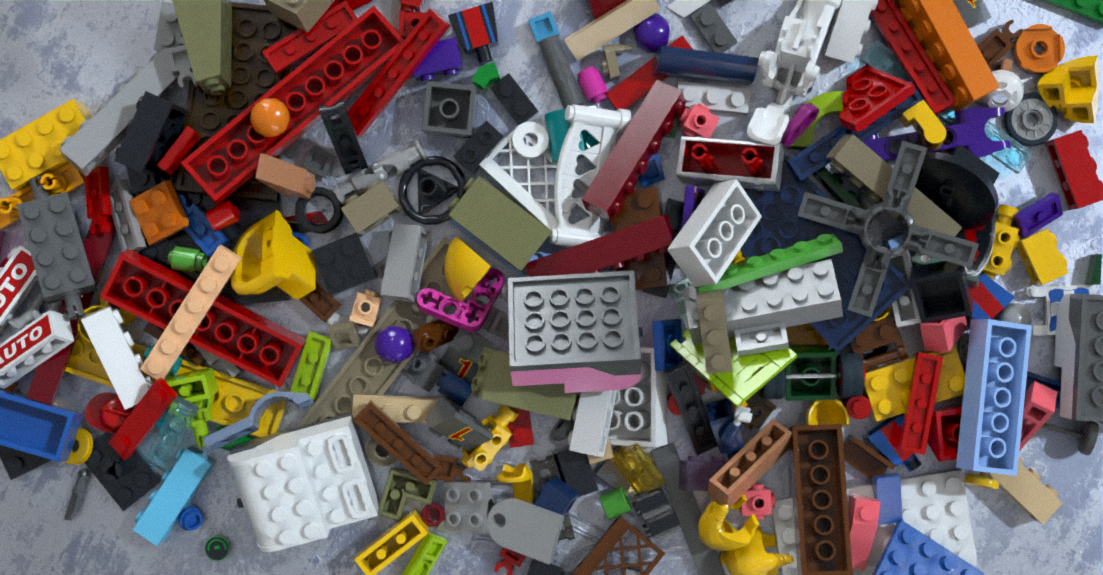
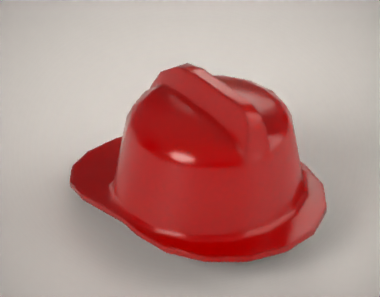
[85,392,137,434]

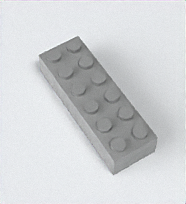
[683,259,843,345]

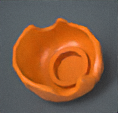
[250,98,290,137]

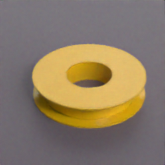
[65,428,93,465]

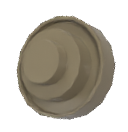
[366,436,397,467]

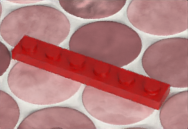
[869,0,957,115]
[348,8,450,137]

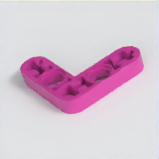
[416,268,504,332]

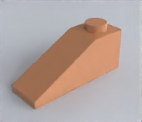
[255,153,316,199]

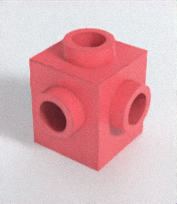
[677,104,720,138]
[739,483,775,520]

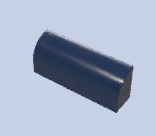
[653,46,759,86]

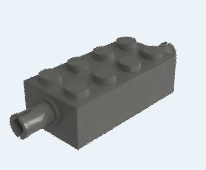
[16,176,97,320]

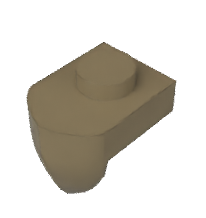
[601,44,633,81]

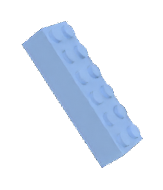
[956,319,1032,476]

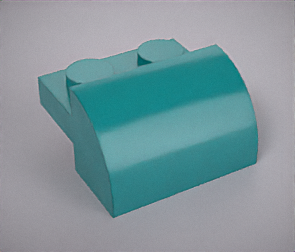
[544,106,598,162]

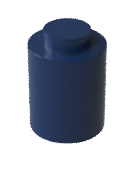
[436,371,472,407]

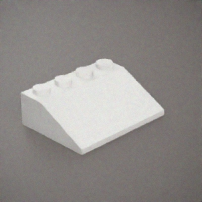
[608,347,668,447]

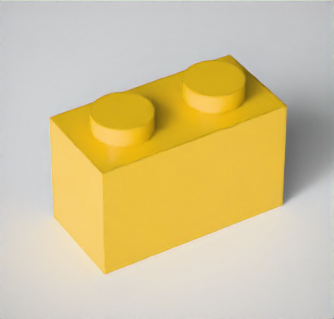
[1016,229,1069,285]

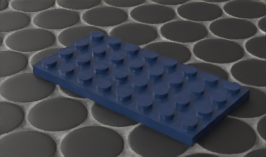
[740,153,911,353]

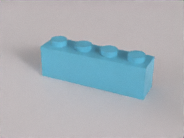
[133,446,217,546]

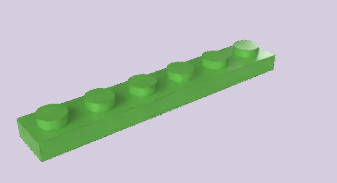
[693,233,843,292]

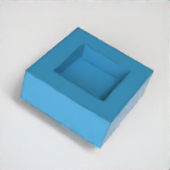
[528,11,560,44]

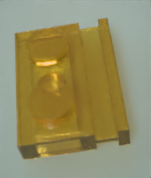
[610,443,666,494]

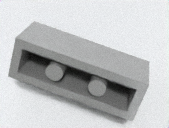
[380,223,430,303]

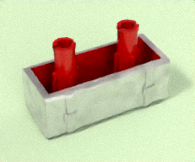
[676,136,784,191]

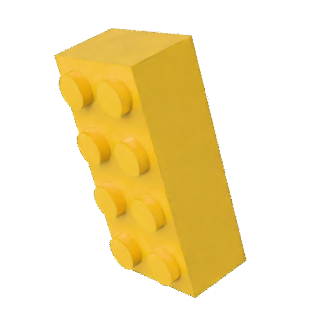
[0,99,92,191]
[862,345,965,422]

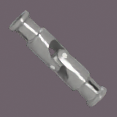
[332,139,428,205]

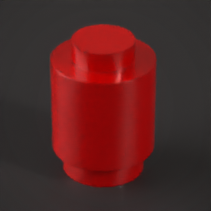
[842,395,871,420]

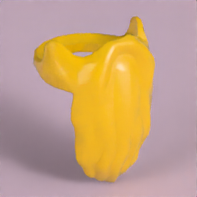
[496,463,534,503]

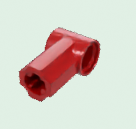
[206,200,241,232]

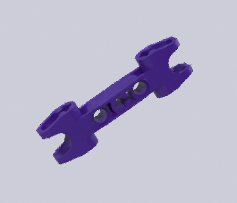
[836,107,1011,178]

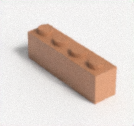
[708,419,792,508]

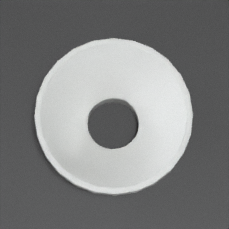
[979,70,1024,112]

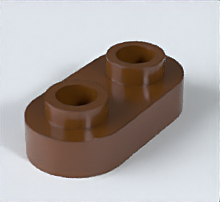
[412,319,459,352]

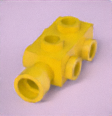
[981,204,1019,279]
[461,404,519,472]

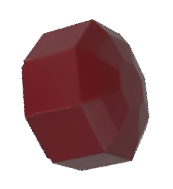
[422,502,445,527]

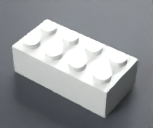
[667,179,762,287]

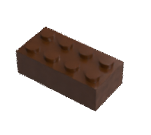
[611,187,671,291]

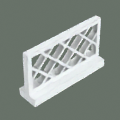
[478,126,587,229]

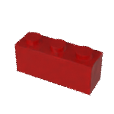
[1045,130,1103,210]

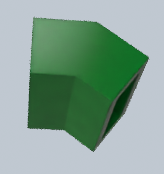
[471,62,500,93]

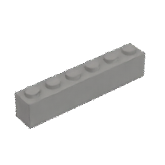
[59,47,180,176]

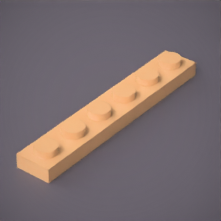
[140,244,242,380]

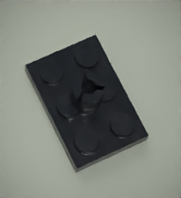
[84,432,162,511]

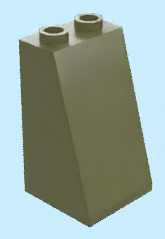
[172,0,232,95]
[448,176,552,271]
[471,347,577,420]

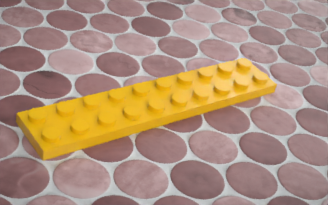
[65,334,288,437]

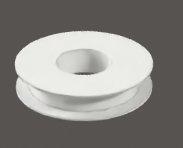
[512,122,549,159]

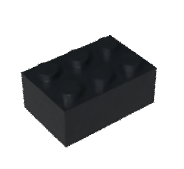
[114,91,189,179]

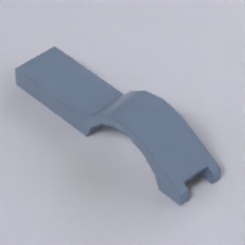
[203,391,315,451]

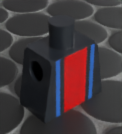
[448,2,499,64]

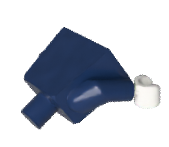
[706,397,752,460]

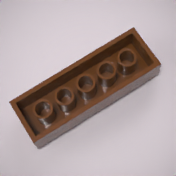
[788,424,853,575]

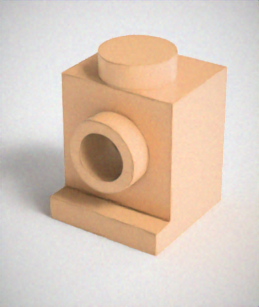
[349,289,383,327]

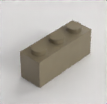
[697,289,733,374]

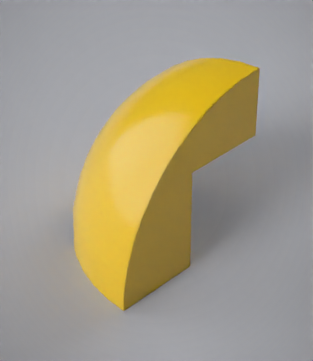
[1037,55,1099,123]
[444,236,492,302]

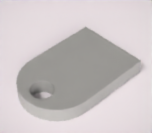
[487,498,564,564]

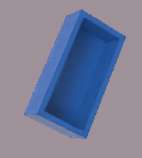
[0,389,83,462]

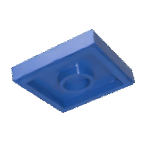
[653,319,683,371]

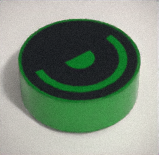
[205,535,231,561]

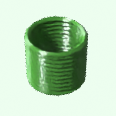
[599,486,632,520]

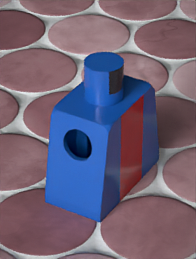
[965,273,1015,324]
[863,413,922,472]

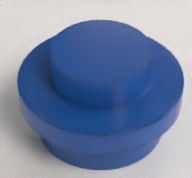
[178,506,203,531]

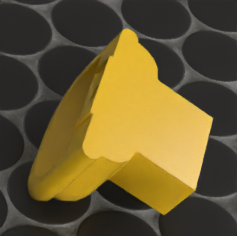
[231,210,316,300]

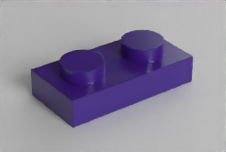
[1014,192,1063,238]

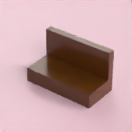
[843,434,896,480]

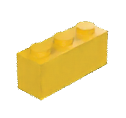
[354,508,429,575]

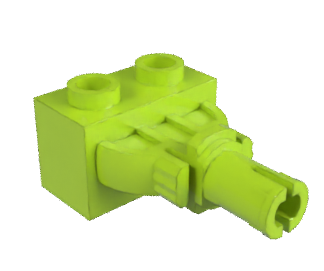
[164,367,218,447]

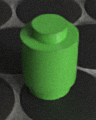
[168,246,207,274]

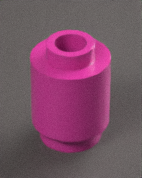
[577,66,609,104]

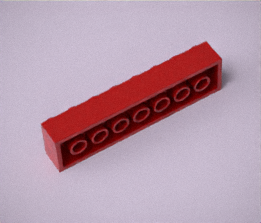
[100,249,307,388]

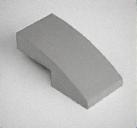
[468,299,509,342]
[195,345,246,378]

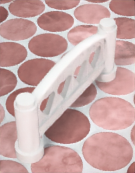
[548,104,632,247]

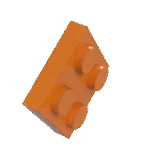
[129,180,190,245]

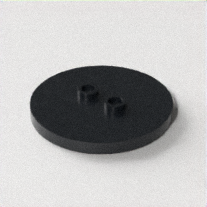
[915,152,999,230]

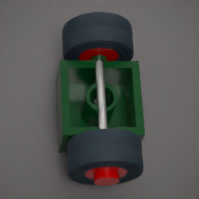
[760,344,866,401]

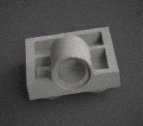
[444,481,498,533]

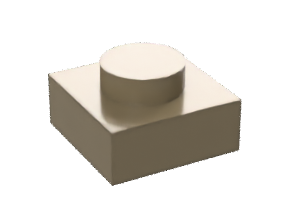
[328,322,360,350]

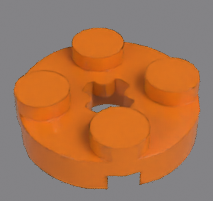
[1013,24,1065,74]

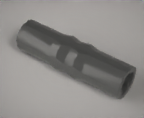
[539,35,584,109]

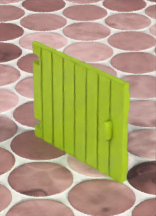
[670,329,797,408]

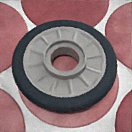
[1005,93,1058,146]

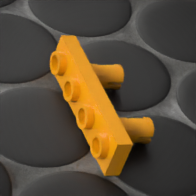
[0,163,85,230]

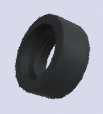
[295,187,343,234]

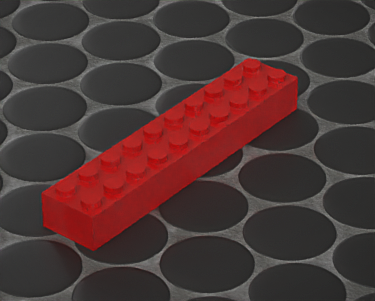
[181,5,404,206]

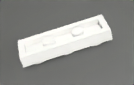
[677,81,751,114]

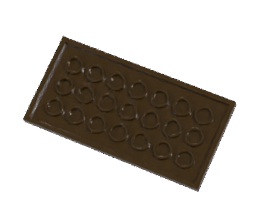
[176,2,297,201]

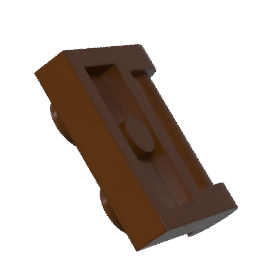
[849,316,908,372]

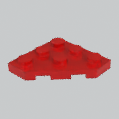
[839,65,916,133]

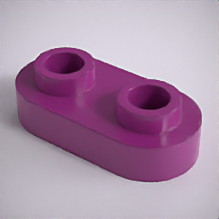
[780,103,819,147]

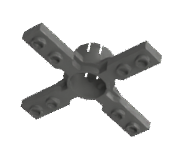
[797,141,979,318]

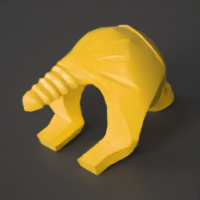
[698,494,760,551]
[719,526,794,575]

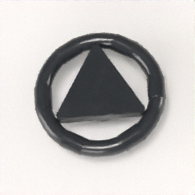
[398,156,466,225]

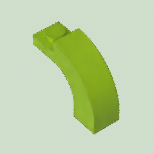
[784,91,843,150]

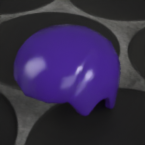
[633,13,670,53]
[375,326,415,363]

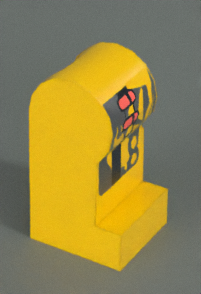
[900,100,946,150]

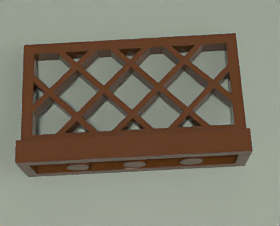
[570,515,665,575]

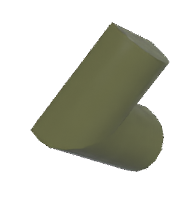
[378,467,438,521]

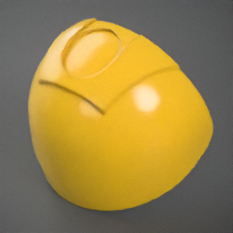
[805,399,849,427]

